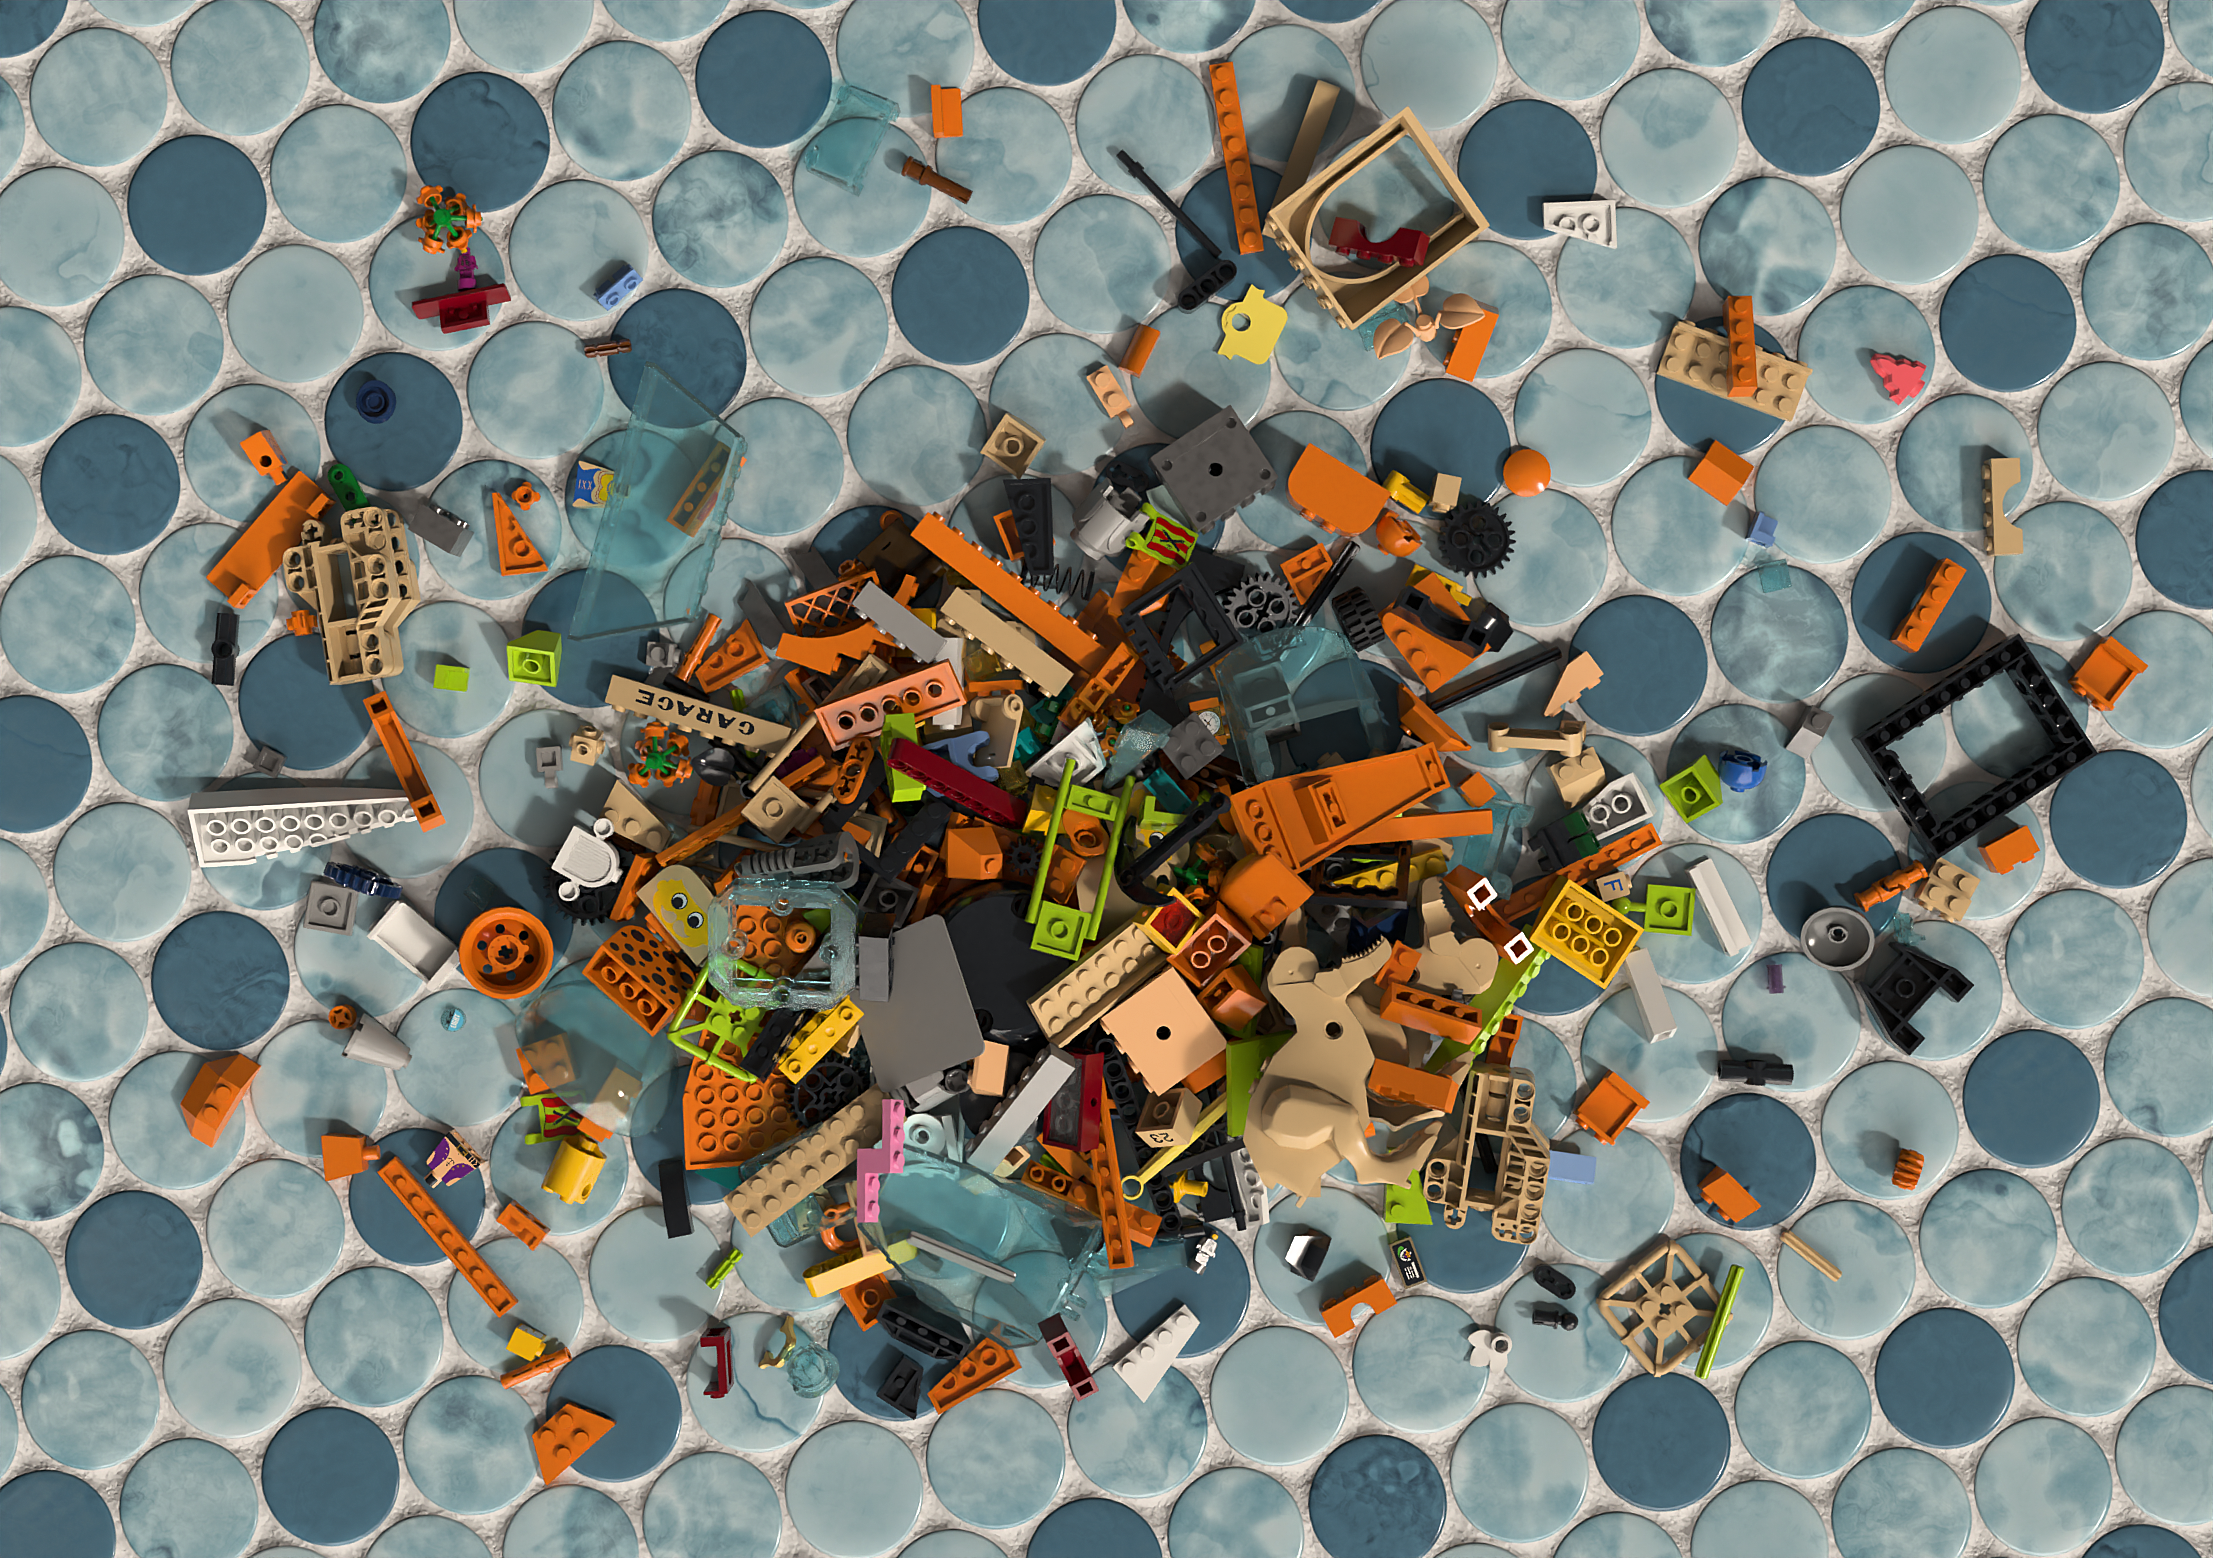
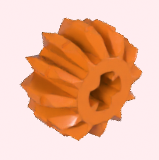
[1891,1149,1925,1190]

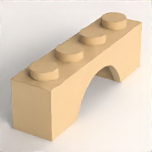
[1981,458,2023,556]

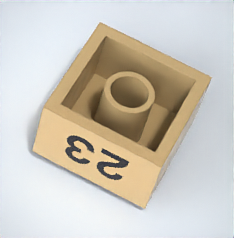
[1135,1087,1203,1148]

